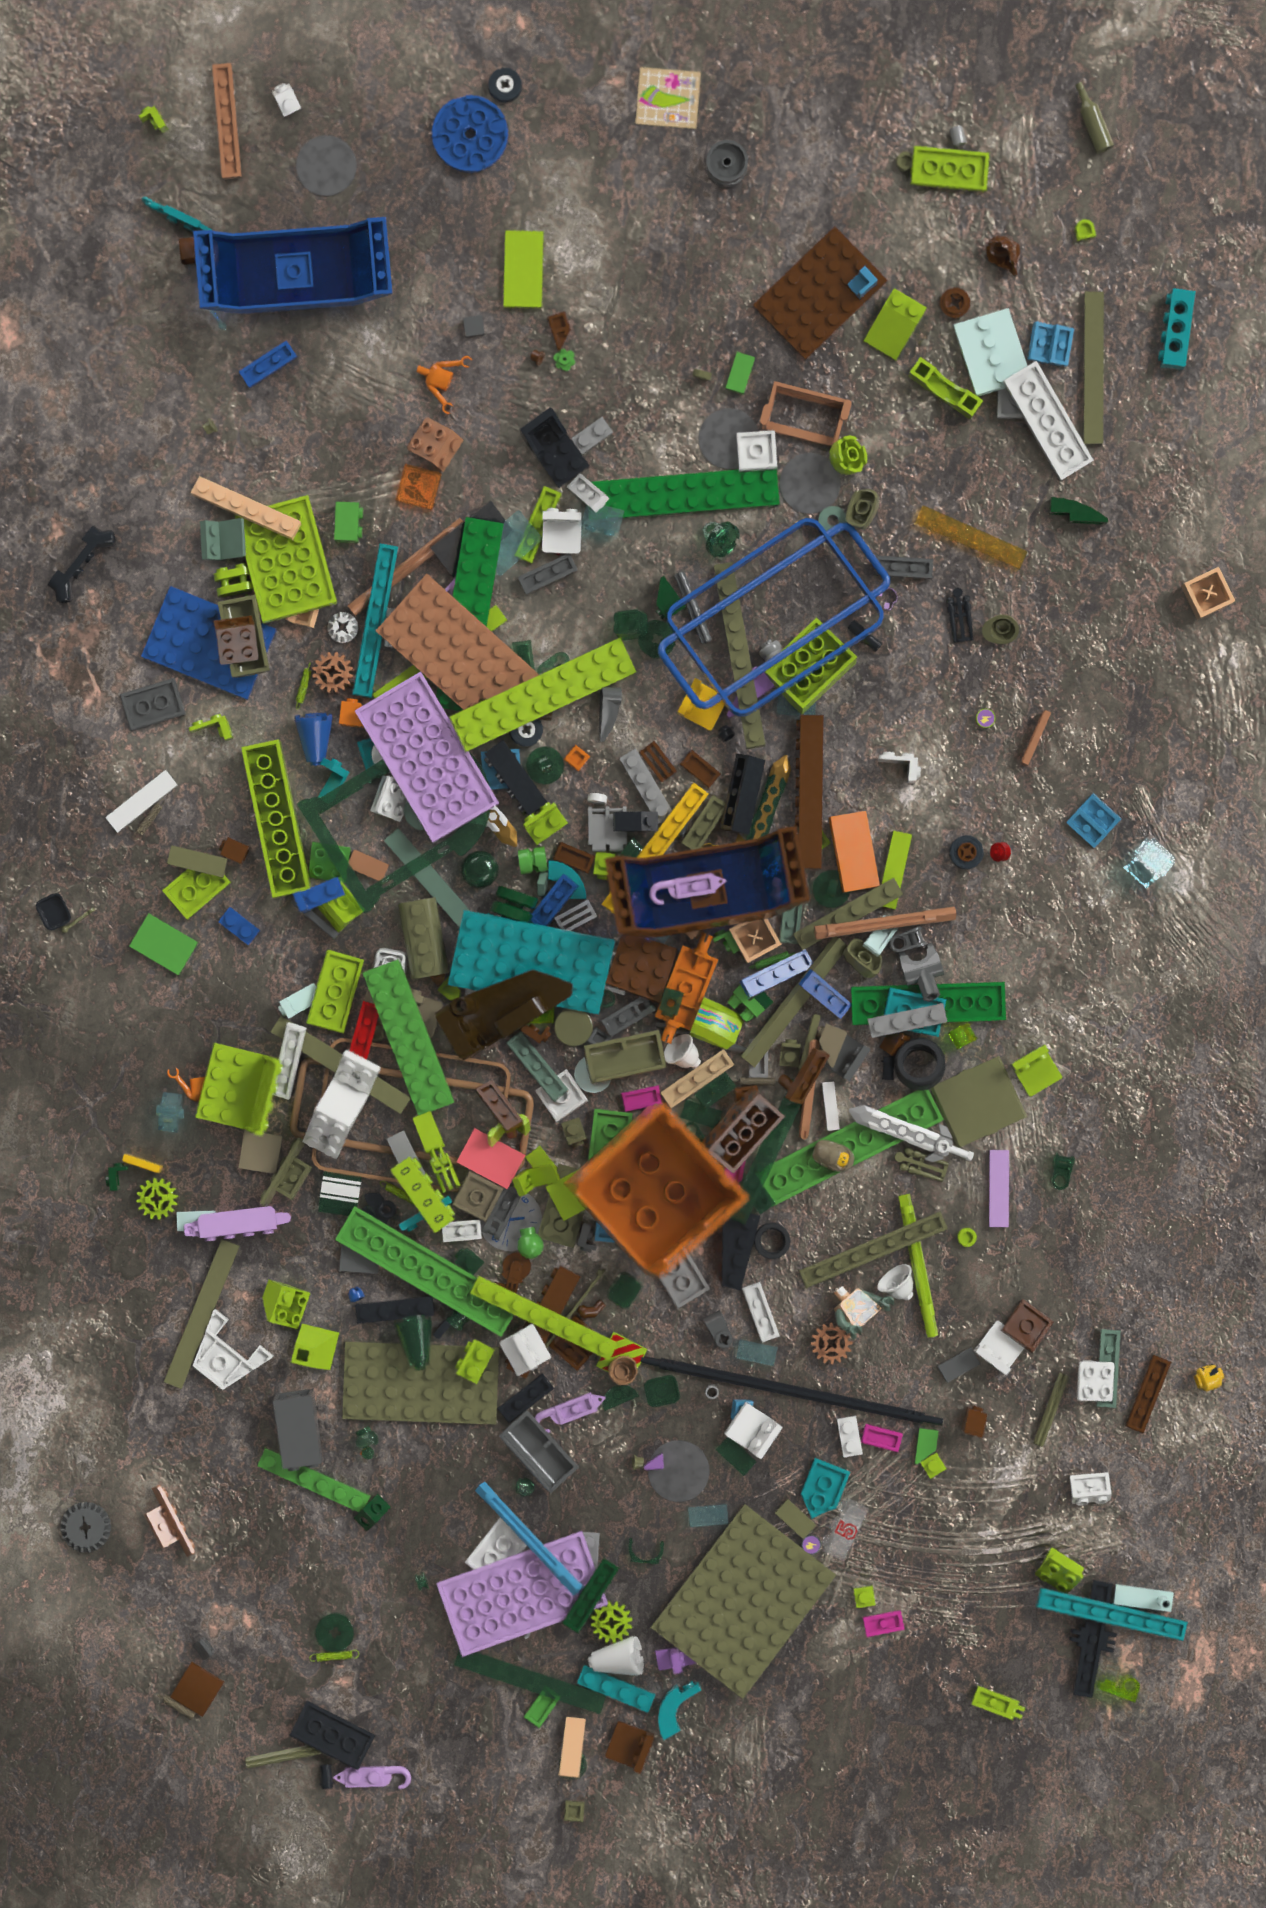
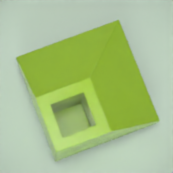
[262,1279,310,1329]
[291,1323,340,1370]

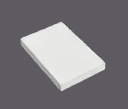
[465,1517,527,1569]

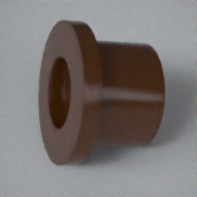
[530,350,545,366]

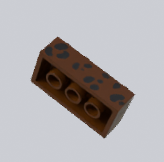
[700,1086,785,1174]

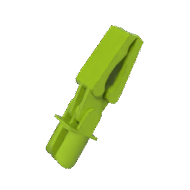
[412,1111,461,1193]

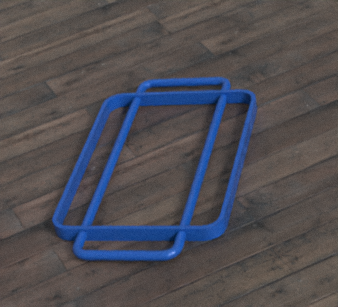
[658,518,890,716]

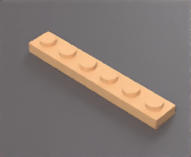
[191,476,301,540]

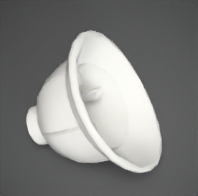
[664,1034,701,1069]
[877,1264,913,1301]

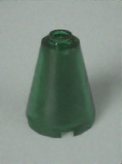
[394,1315,432,1371]

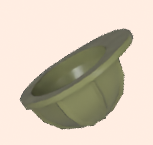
[982,614,1019,644]

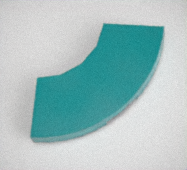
[548,860,587,899]

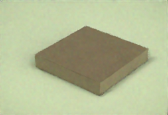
[238,1130,283,1174]
[452,1170,504,1222]

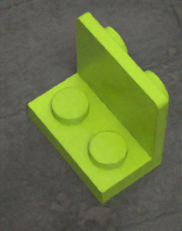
[523,802,568,845]
[1010,1045,1062,1097]

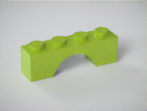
[908,357,983,420]

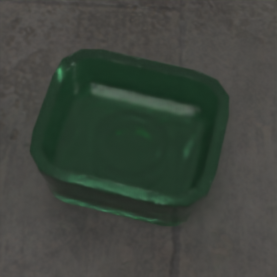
[614,609,648,640]
[620,837,643,871]
[607,1271,643,1310]
[644,1375,680,1407]

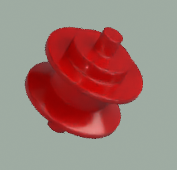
[990,842,1011,862]

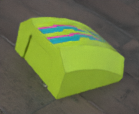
[689,997,743,1050]

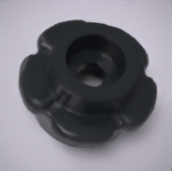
[717,725,735,742]

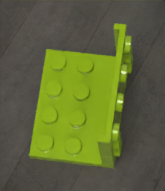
[195,1043,283,1136]

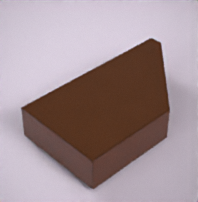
[547,311,571,351]

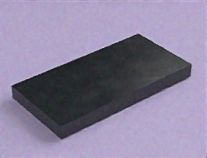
[430,500,514,578]
[289,1701,376,1771]

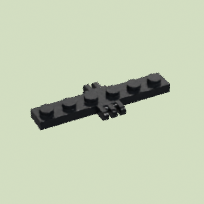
[1069,1579,1117,1698]

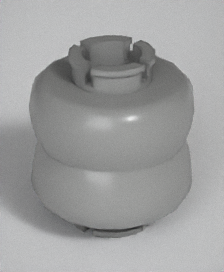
[759,639,783,662]

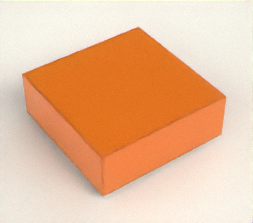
[564,744,590,772]

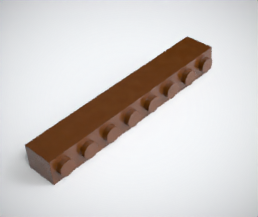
[795,715,824,870]

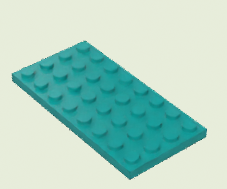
[448,910,615,1015]

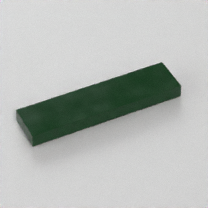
[562,1557,620,1634]

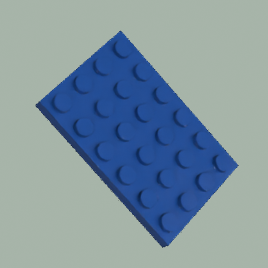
[141,586,277,700]

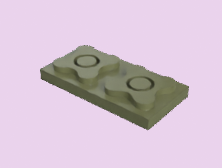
[538,1163,585,1248]

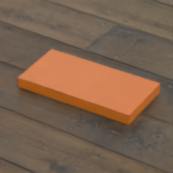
[828,811,880,893]

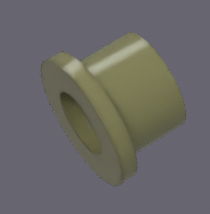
[203,418,218,435]
[632,1455,644,1471]

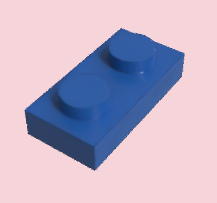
[218,907,261,945]

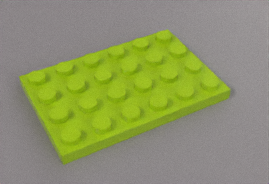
[234,495,338,624]

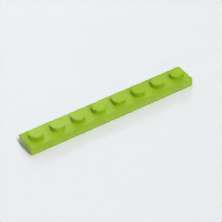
[470,1275,618,1360]

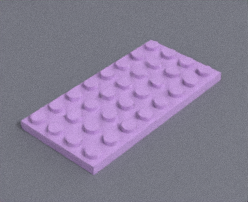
[355,672,499,843]
[436,1531,608,1657]

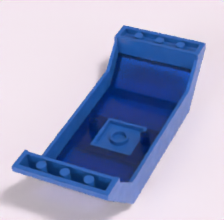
[193,217,392,314]

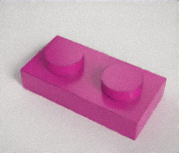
[863,1610,905,1637]

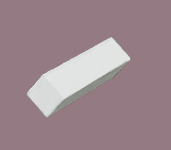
[822,1081,840,1131]

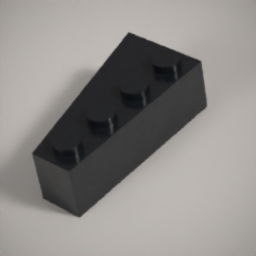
[722,1209,760,1291]

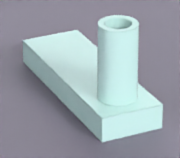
[1113,1584,1174,1612]

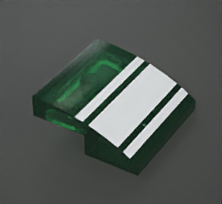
[318,1171,362,1216]

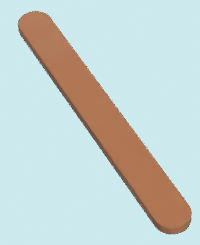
[799,1039,820,1140]

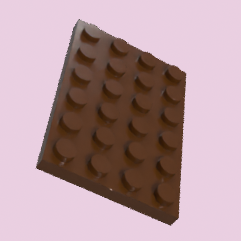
[753,226,888,361]

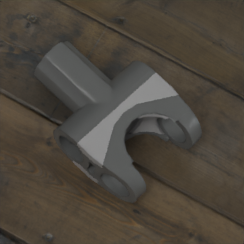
[899,943,944,1001]

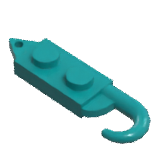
[141,196,212,232]

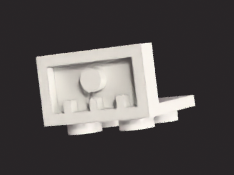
[974,1320,1024,1375]
[724,1402,783,1459]

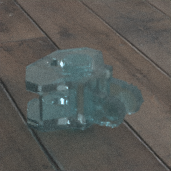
[156,1092,185,1133]

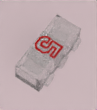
[821,1497,869,1561]

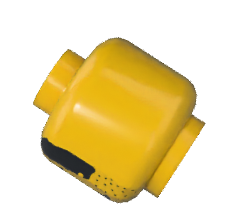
[1194,1364,1224,1392]

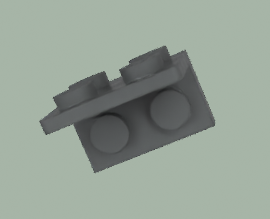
[824,1035,871,1082]

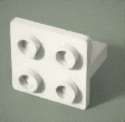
[370,775,407,822]
[500,1324,551,1376]
[1077,1360,1114,1401]

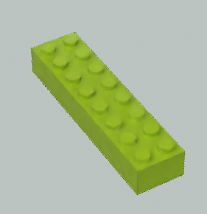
[241,739,311,899]

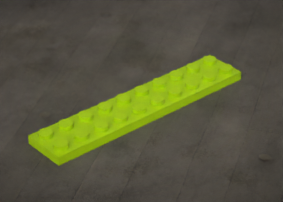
[449,638,636,752]

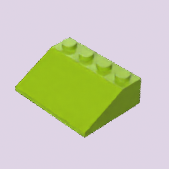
[764,617,857,715]

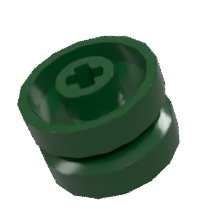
[490,885,538,923]

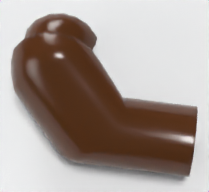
[577,1299,606,1318]

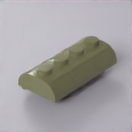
[218,595,270,678]
[398,897,449,979]
[583,1030,667,1084]

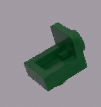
[106,1162,130,1191]

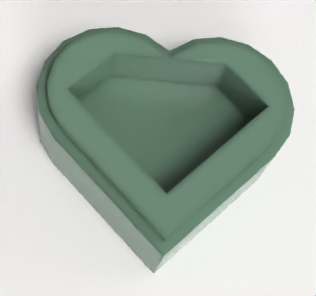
[537,872,548,897]

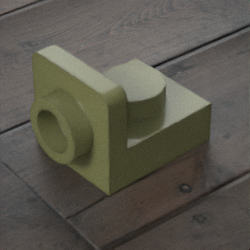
[779,1039,801,1067]
[561,1117,587,1148]

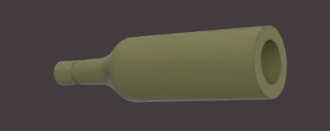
[1075,82,1114,154]

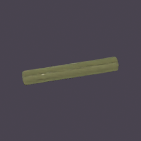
[1033,1373,1069,1447]
[245,1745,321,1768]

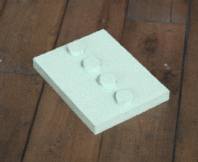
[953,308,1027,396]

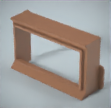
[760,381,851,447]

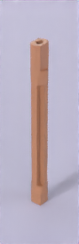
[348,518,463,616]
[814,907,956,940]

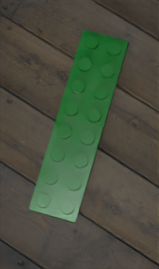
[851,982,1006,1025]

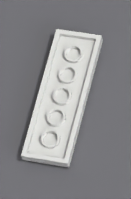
[1003,361,1093,480]

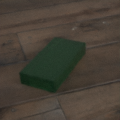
[715,1437,757,1476]

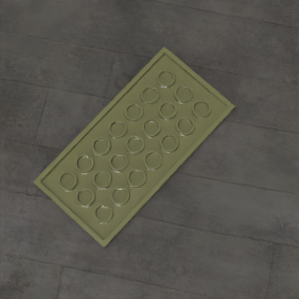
[342,1341,499,1424]

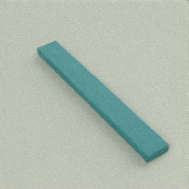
[352,543,398,698]
[1036,1588,1188,1641]

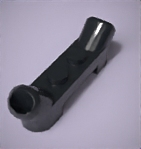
[48,525,116,603]

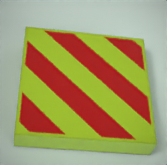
[596,1331,648,1372]

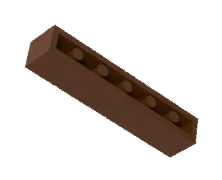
[505,1265,581,1379]

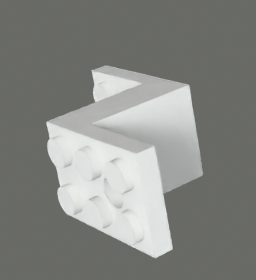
[302,1050,381,1159]

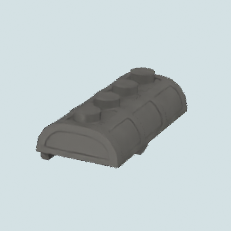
[499,1410,579,1493]

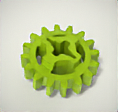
[136,1178,179,1220]
[591,1600,632,1643]

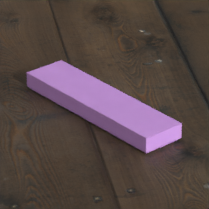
[989,1150,1009,1227]

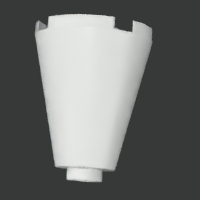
[588,1637,644,1676]

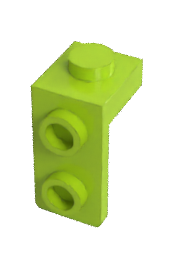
[487,1114,530,1147]
[512,1163,560,1196]

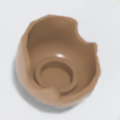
[608,1356,638,1385]

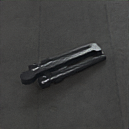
[946,588,974,643]

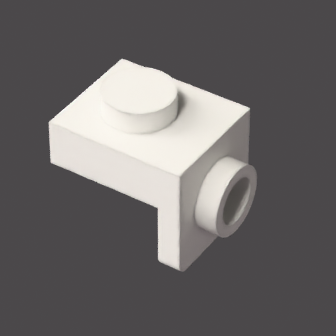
[272,84,301,117]

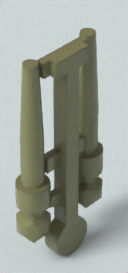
[894,1147,949,1182]

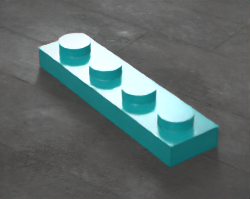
[577,1664,656,1713]

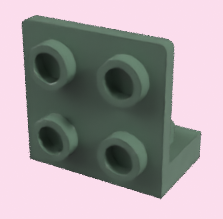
[200,518,246,561]

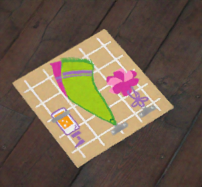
[636,67,701,129]

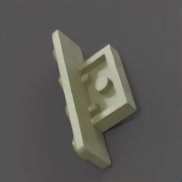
[259,1138,313,1207]

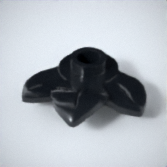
[362,1193,396,1224]

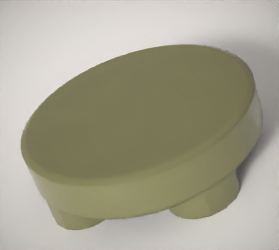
[554,1009,593,1046]

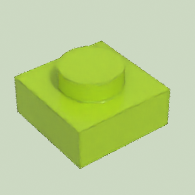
[920,1452,947,1479]
[853,1585,876,1608]

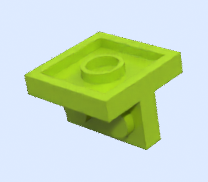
[318,881,365,933]

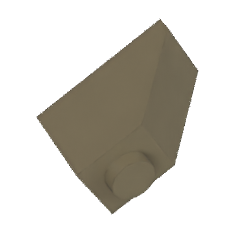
[817,1023,847,1068]

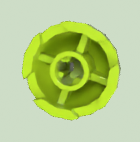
[829,435,867,475]

